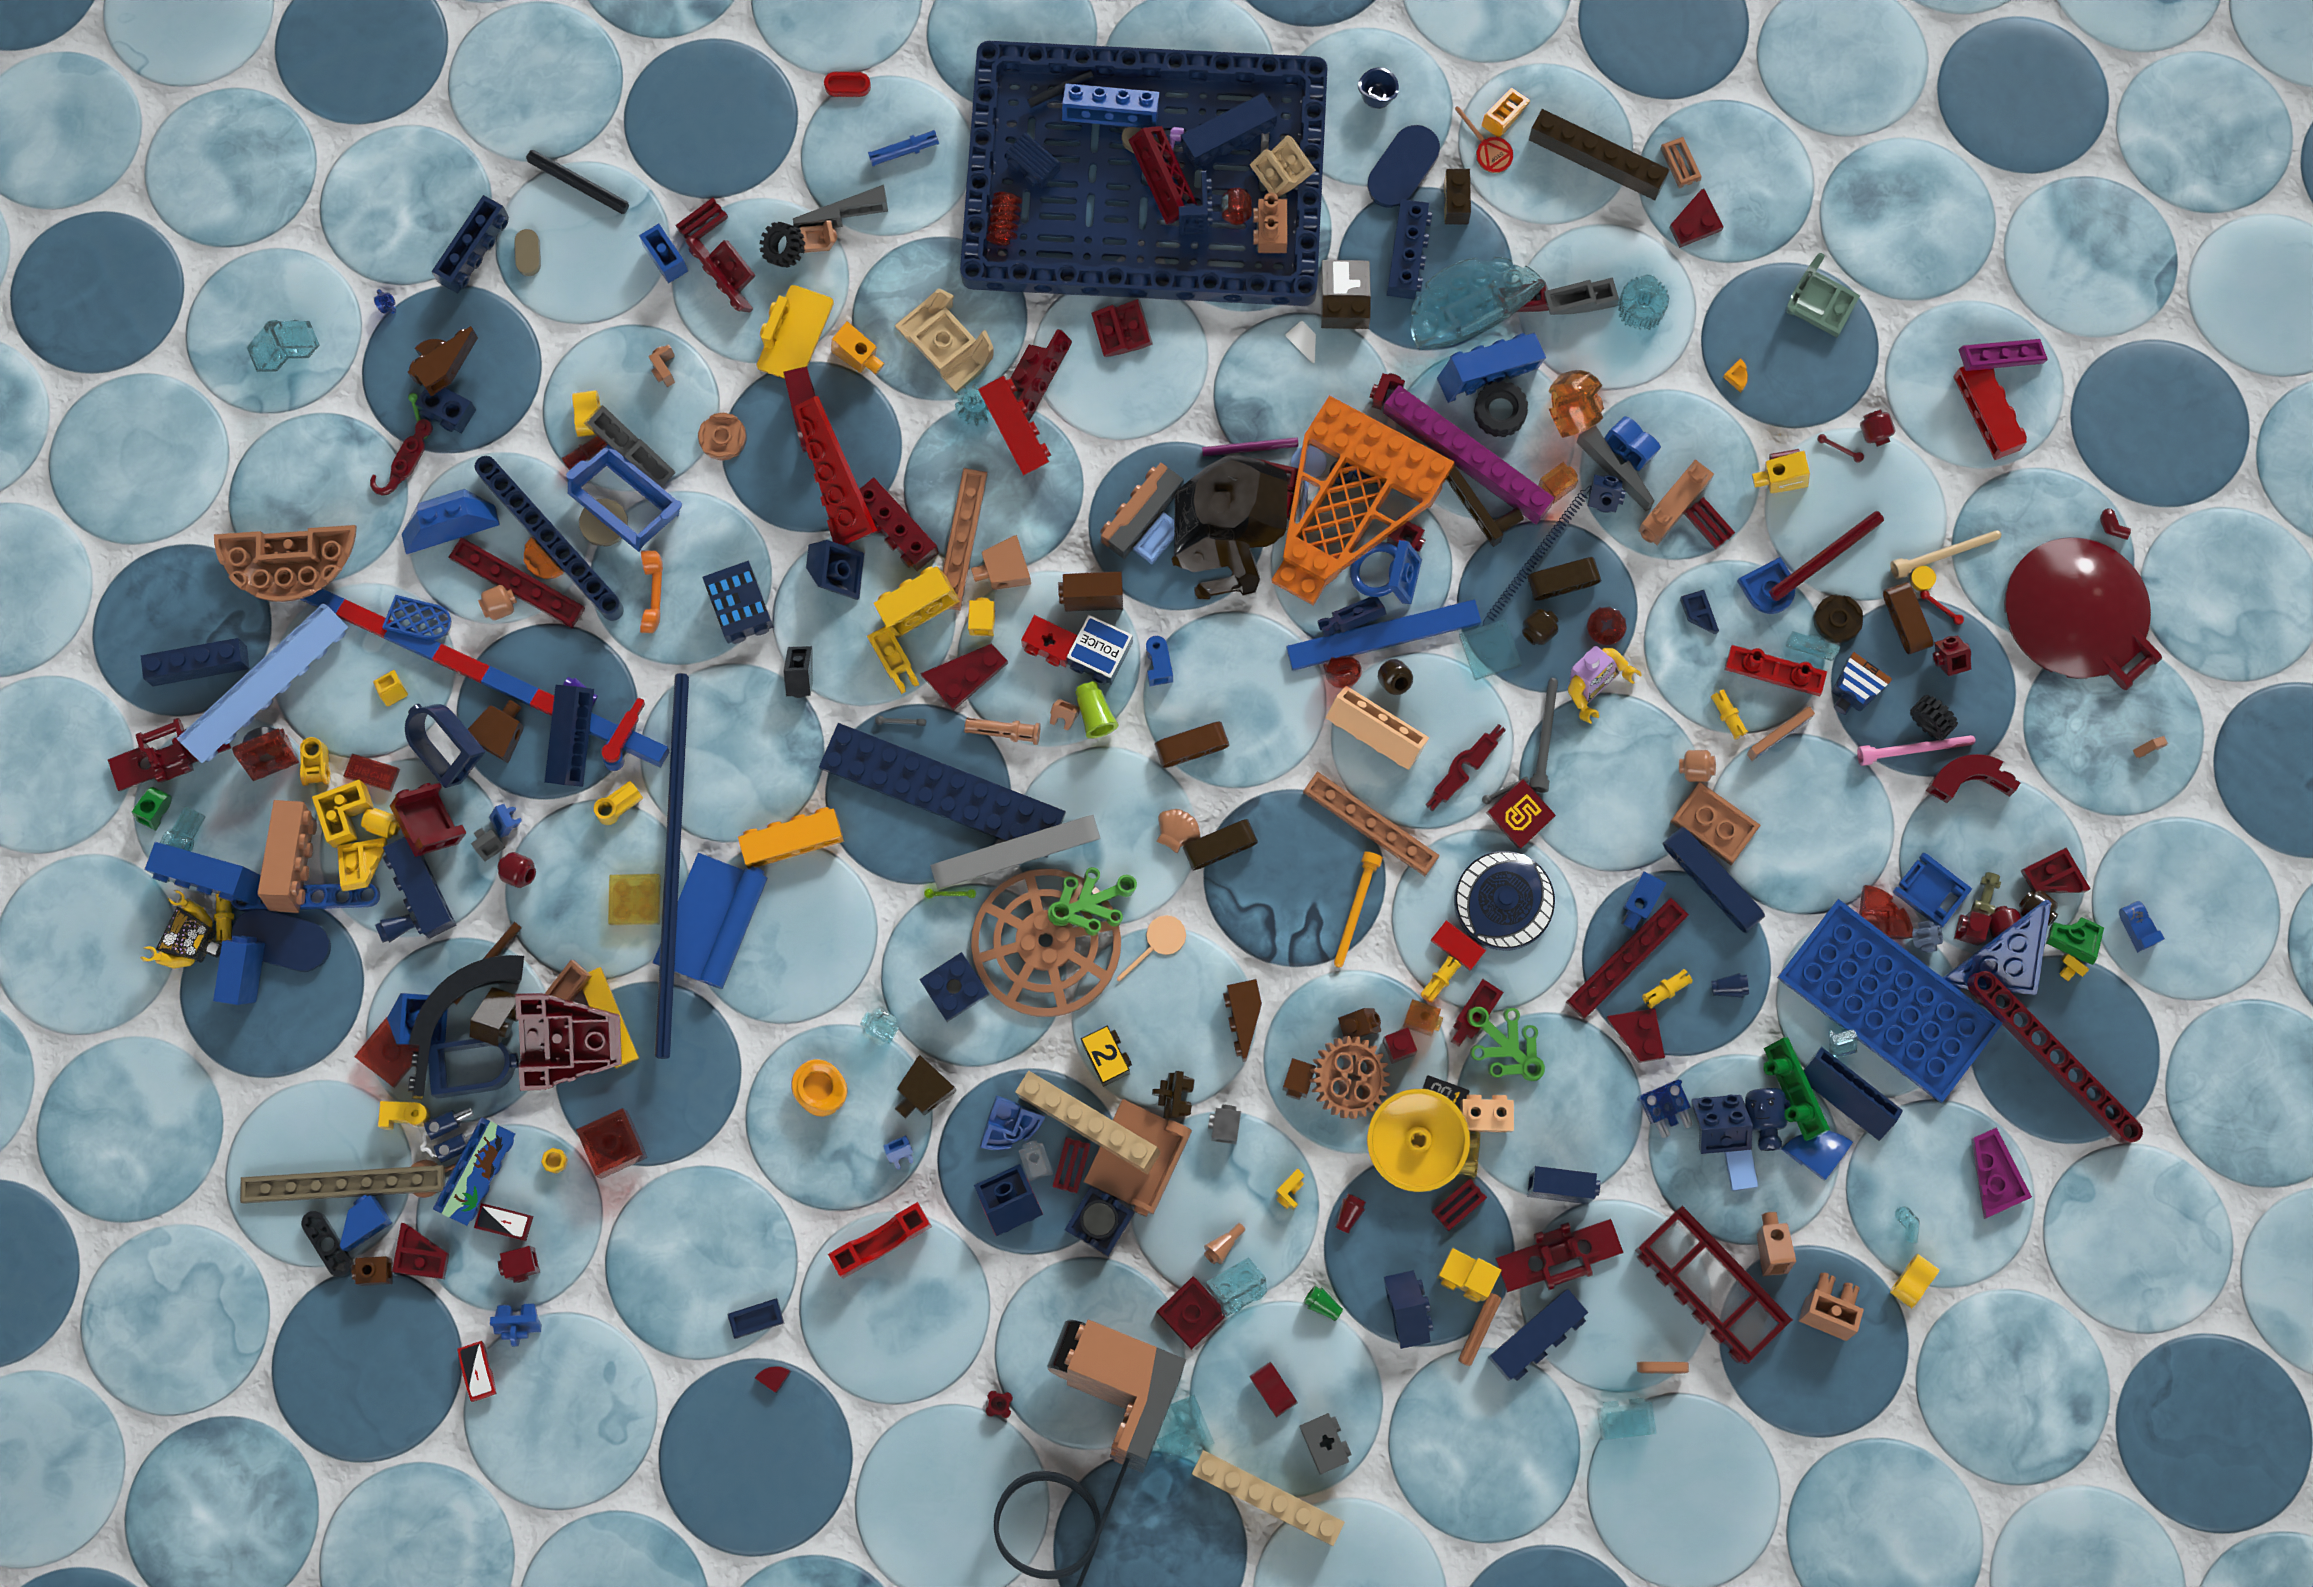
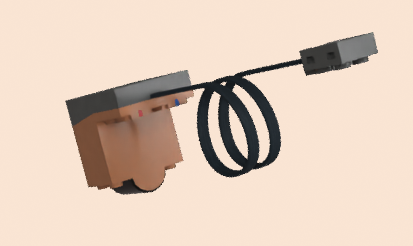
[994,1319,1186,1587]

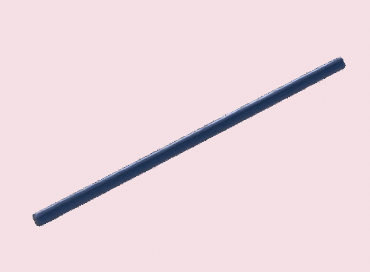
[655,673,689,1059]

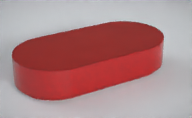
[824,72,871,97]

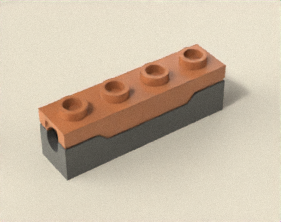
[1100,463,1184,559]

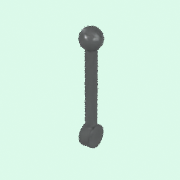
[875,715,926,726]
[1482,776,1529,804]

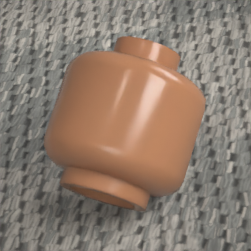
[478,585,517,621]
[1679,750,1716,782]

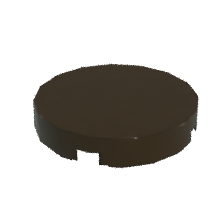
[1813,595,1863,643]

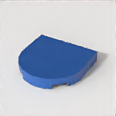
[1737,557,1796,614]

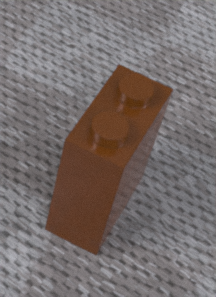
[1058,572,1123,612]

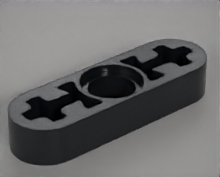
[301,1211,354,1278]

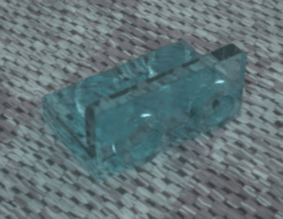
[1206,1257,1267,1317]

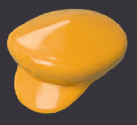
[791,1059,848,1117]

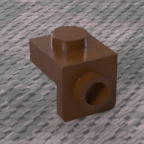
[1338,1008,1381,1040]

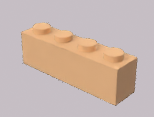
[1326,686,1429,770]

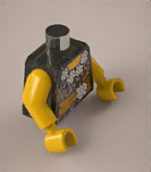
[140,890,222,969]

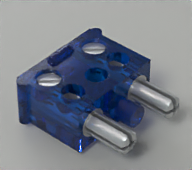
[1637,1079,1693,1138]

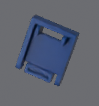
[1893,853,1972,928]

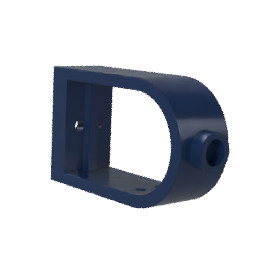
[405,704,486,788]
[428,1039,519,1099]

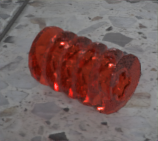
[987,192,1023,246]

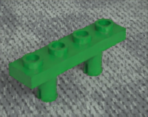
[1763,1037,1830,1141]

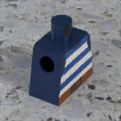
[1832,652,1892,715]

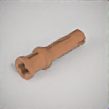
[965,717,1041,745]

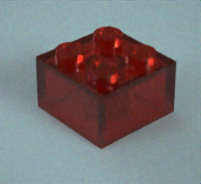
[576,1108,648,1179]

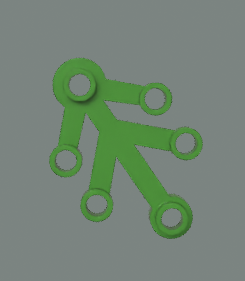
[1047,867,1137,936]
[1467,1007,1545,1081]

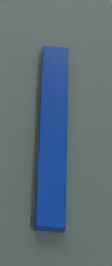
[1286,599,1481,671]

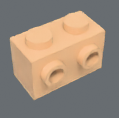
[1460,1095,1514,1132]

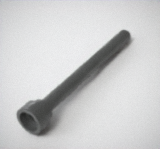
[1529,678,1558,793]

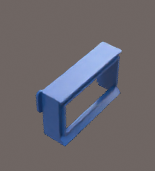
[566,444,682,552]

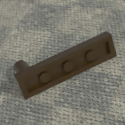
[1446,458,1524,547]

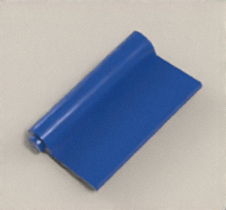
[653,853,768,989]

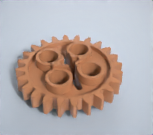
[1310,1036,1390,1119]

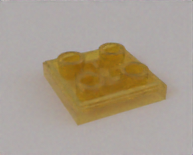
[608,874,661,925]

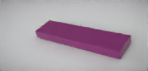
[1958,339,2048,371]

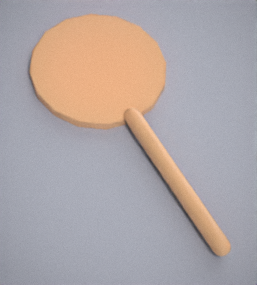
[1117,915,1186,981]

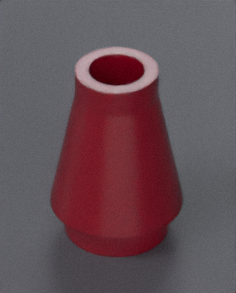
[1335,1193,1366,1234]

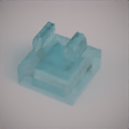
[1829,1027,1858,1058]

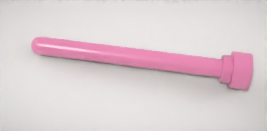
[1857,735,1976,766]

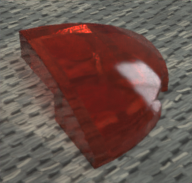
[1859,885,1913,939]

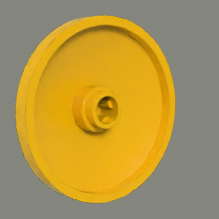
[1367,1089,1470,1192]

